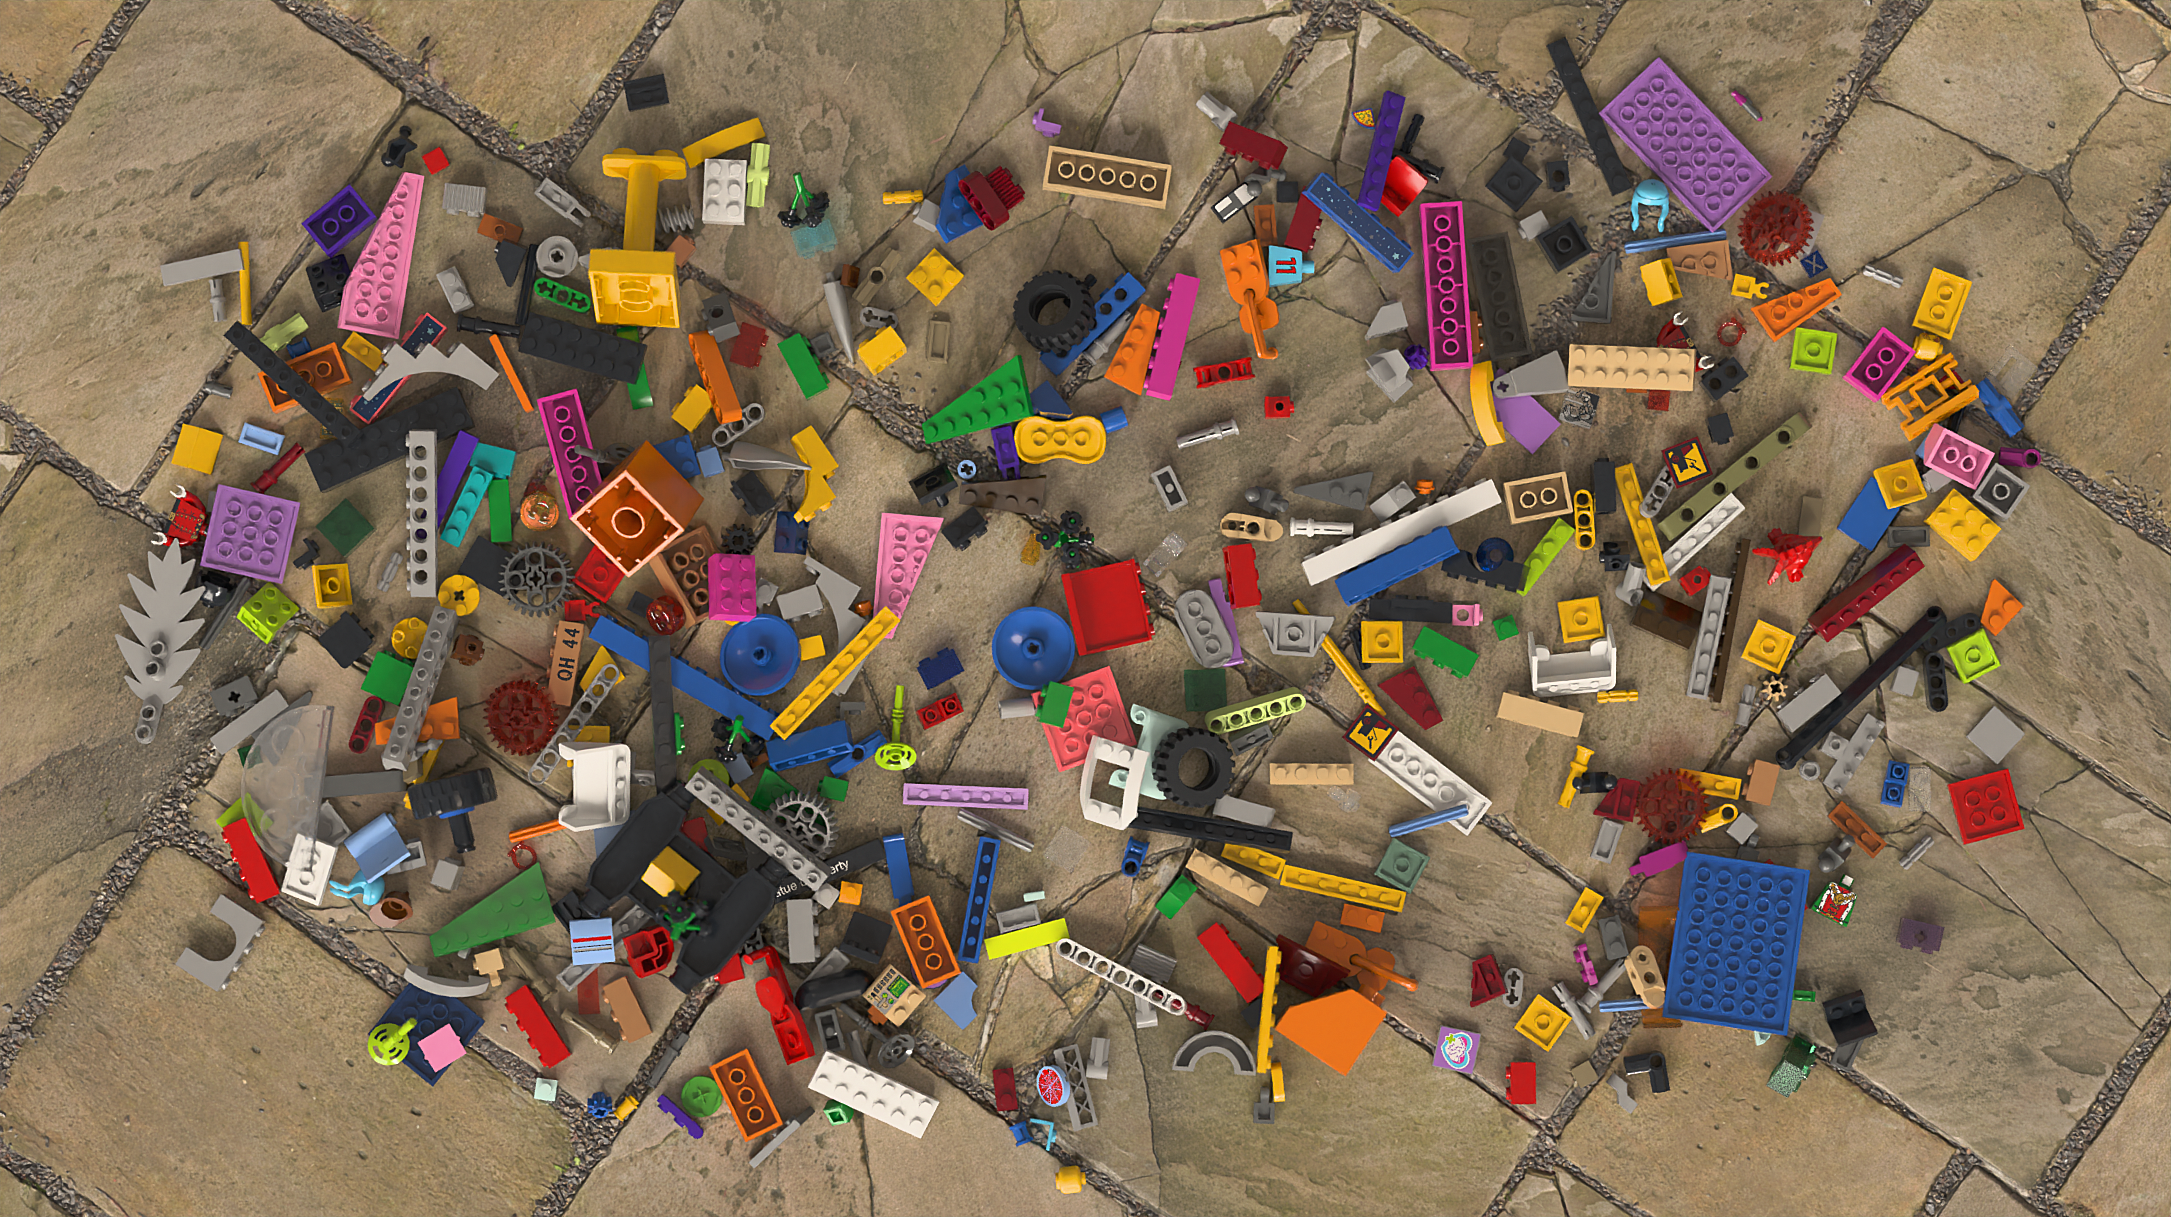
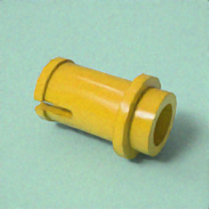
[613,1094,639,1121]

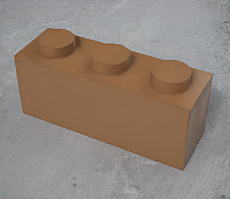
[601,976,653,1044]

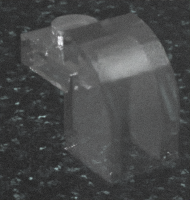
[1143,531,1188,577]

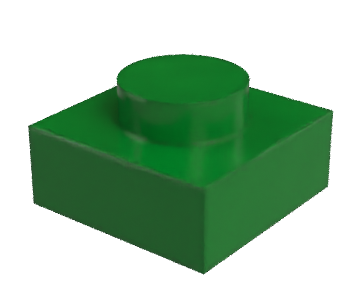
[1492,615,1519,641]

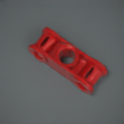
[1193,357,1256,389]

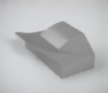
[1365,348,1410,394]

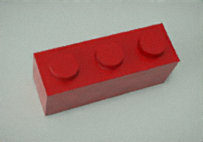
[1222,543,1262,609]

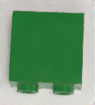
[360,650,415,707]

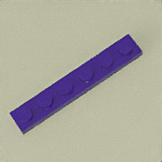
[1357,90,1406,211]

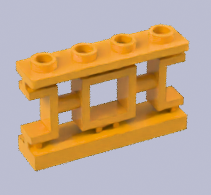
[1881,352,1979,441]

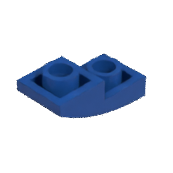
[1880,760,1910,808]

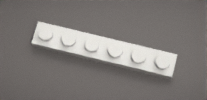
[1643,493,1745,592]

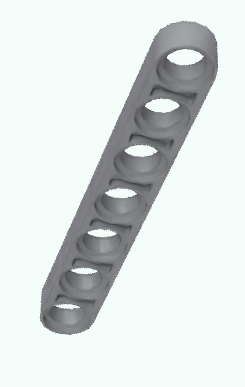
[528,664,620,785]

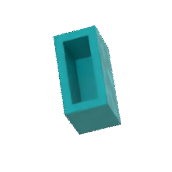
[469,442,518,480]

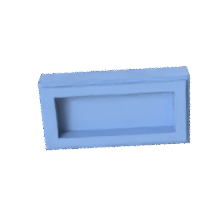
[238,423,285,456]

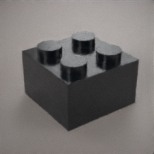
[1535,216,1593,275]

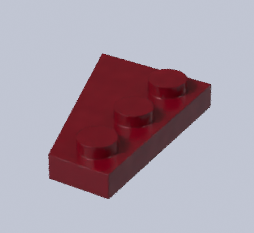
[1377,666,1444,730]

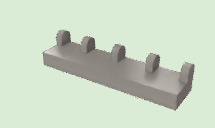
[1822,713,1886,794]

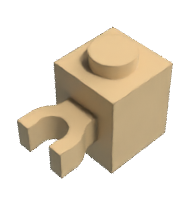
[472,948,506,987]

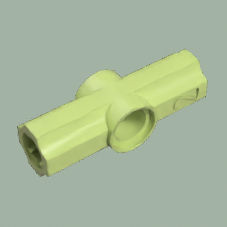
[746,143,770,207]
[260,313,309,352]

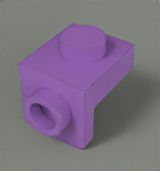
[1032,108,1061,138]

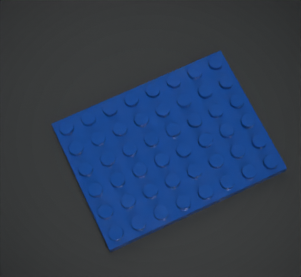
[1662,852,1810,1036]

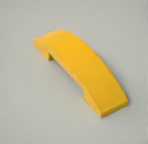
[682,117,766,169]
[1470,361,1506,446]

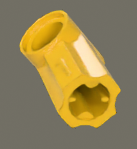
[1695,804,1738,833]

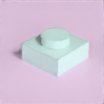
[534,1078,558,1101]

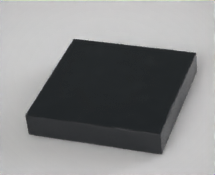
[1485,155,1543,213]

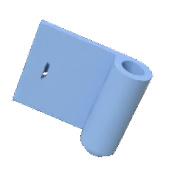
[343,812,410,884]

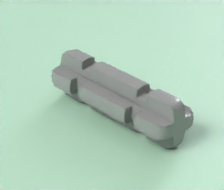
[1863,264,1904,288]
[377,552,403,592]
[1899,835,1934,870]

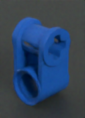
[1121,836,1150,877]

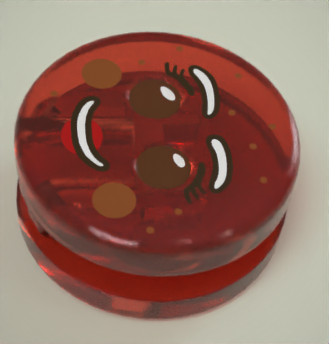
[646,595,686,636]

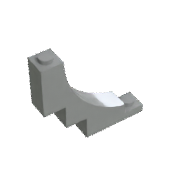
[803,556,871,696]

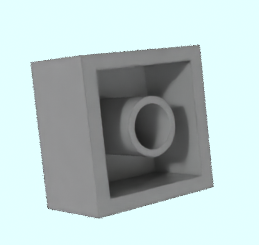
[1969,463,2030,522]

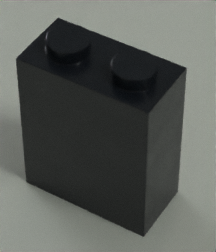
[1590,458,1616,515]

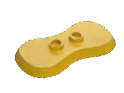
[1014,415,1106,464]

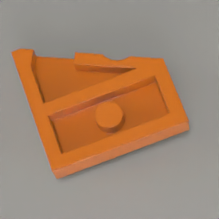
[1980,579,2023,636]

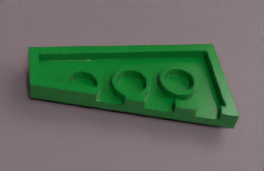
[750,766,835,837]

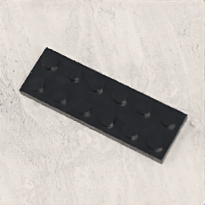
[518,312,648,385]

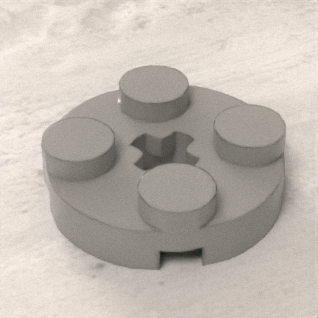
[536,236,578,278]

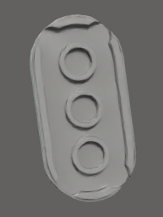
[1174,589,1234,668]

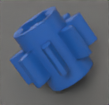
[587,1092,612,1118]

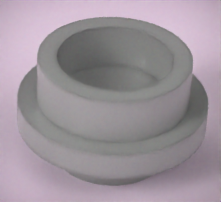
[1799,760,1820,781]

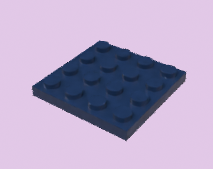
[368,974,486,1087]

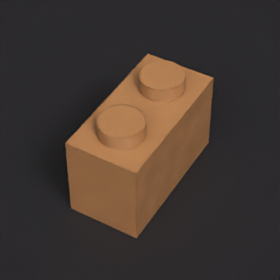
[1741,759,1780,806]

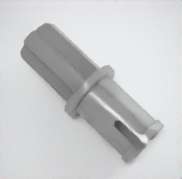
[1735,684,1757,726]

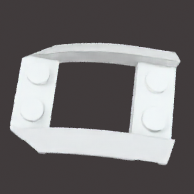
[1080,735,1150,830]

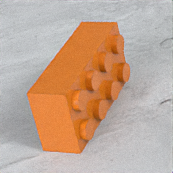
[257,342,353,414]
[890,895,962,989]
[709,1048,784,1142]

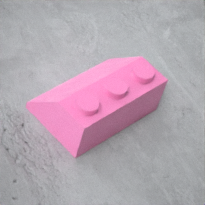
[1924,423,1995,490]

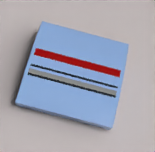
[570,917,615,965]

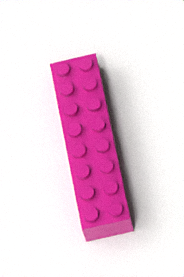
[1419,201,1473,371]

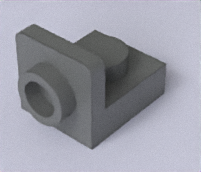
[836,702,866,721]

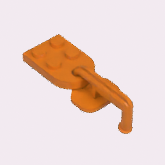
[1220,239,1280,359]
[1305,920,1418,991]

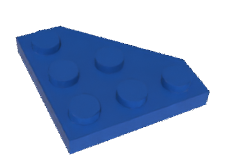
[935,164,984,244]

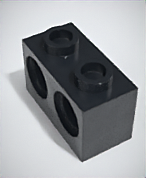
[1699,356,1749,402]

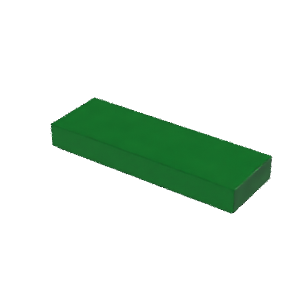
[488,479,513,543]

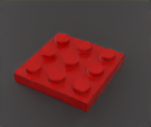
[1947,769,2025,845]

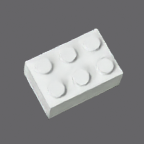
[702,159,748,225]

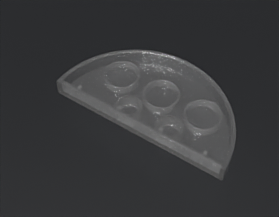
[241,705,335,872]

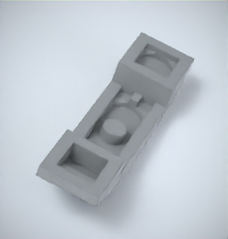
[403,964,490,997]

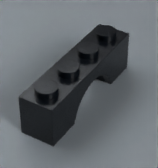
[1441,549,1530,593]

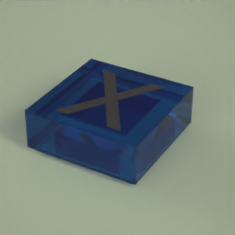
[1799,250,1828,279]

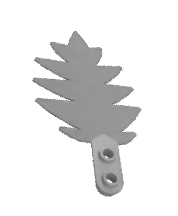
[115,538,206,744]

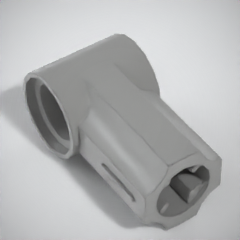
[1195,92,1238,132]
[1615,561,1646,606]
[1134,987,1158,1028]
[1086,1037,1110,1080]

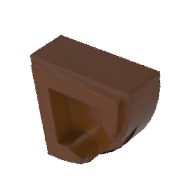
[749,753,769,769]

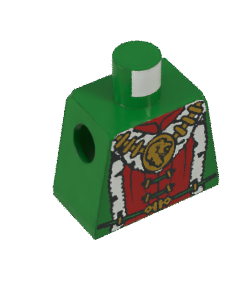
[1809,874,1857,927]

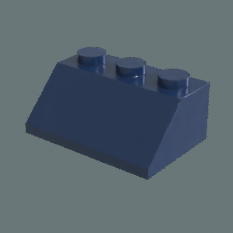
[1030,380,1073,420]

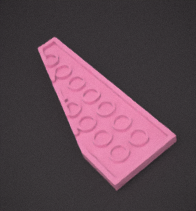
[337,172,424,339]

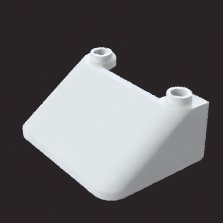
[559,742,630,832]

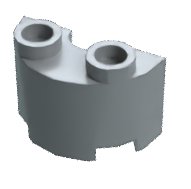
[387,837,427,875]

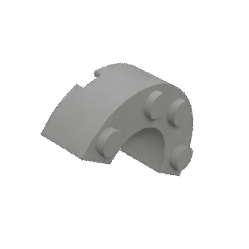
[1172,1030,1256,1076]

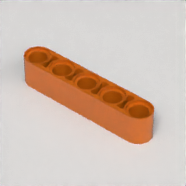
[688,330,742,424]

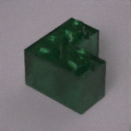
[1766,1035,1817,1098]

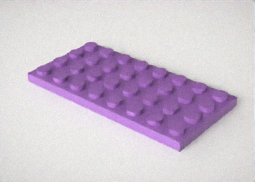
[1599,57,1773,233]

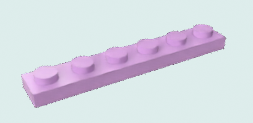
[903,783,1029,810]

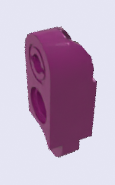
[1628,840,1689,877]

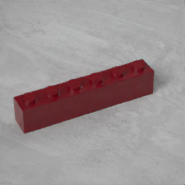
[1807,543,1925,643]

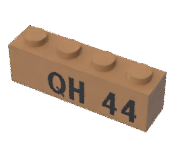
[543,620,586,707]

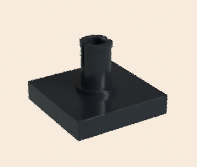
[909,462,958,507]

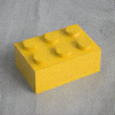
[857,326,907,376]
[1923,488,2001,562]

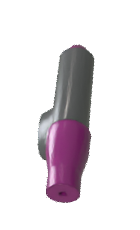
[1731,90,1763,121]

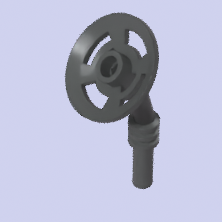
[574,443,635,478]
[839,1002,914,1068]

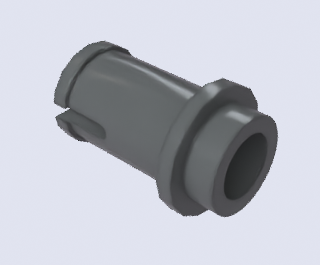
[205,380,233,400]

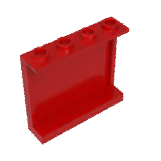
[1061,558,1155,657]

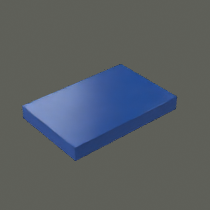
[1836,477,1901,551]

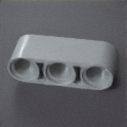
[712,403,765,447]
[1212,795,1276,828]

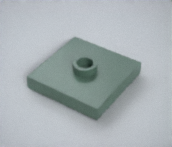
[1374,838,1430,894]

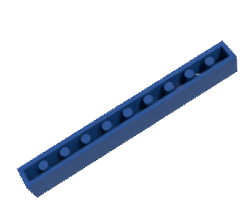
[588,614,779,741]

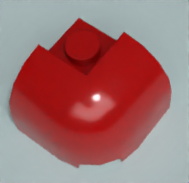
[622,924,674,978]

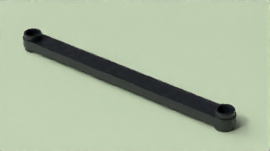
[1775,606,1947,770]

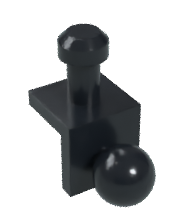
[381,126,417,168]
[1572,772,1618,794]

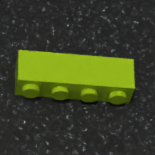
[1516,518,1575,597]

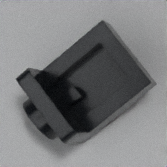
[293,538,320,570]

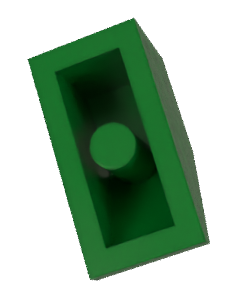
[1155,875,1198,920]

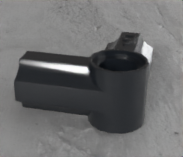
[1624,1050,1670,1093]

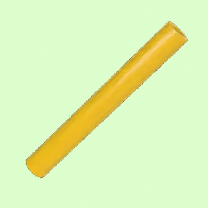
[238,242,252,325]

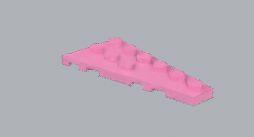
[873,513,944,639]

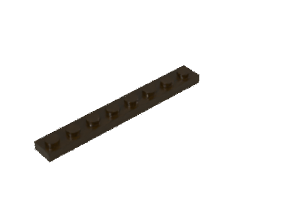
[1708,538,1751,704]

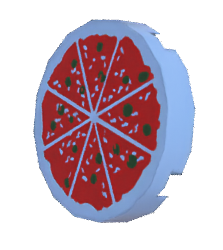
[1037,1065,1070,1107]

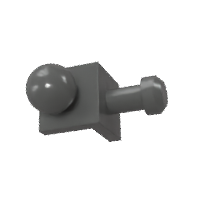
[1244,166,1287,197]
[1245,486,1289,515]
[1818,835,1855,873]

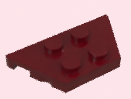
[1276,934,1351,998]

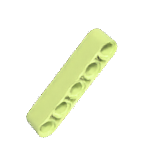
[1204,687,1306,735]

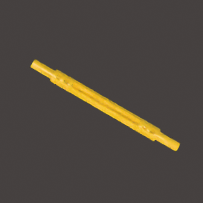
[1292,599,1386,716]

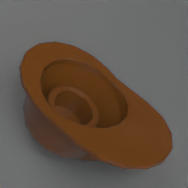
[369,891,413,928]

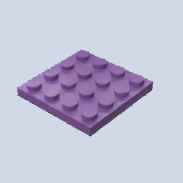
[200,484,300,584]

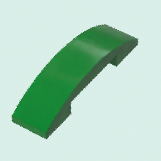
[616,326,654,410]

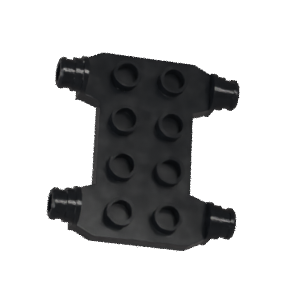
[578,780,789,994]

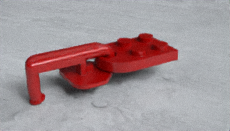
[743,946,816,1065]

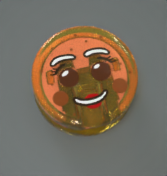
[520,490,559,531]

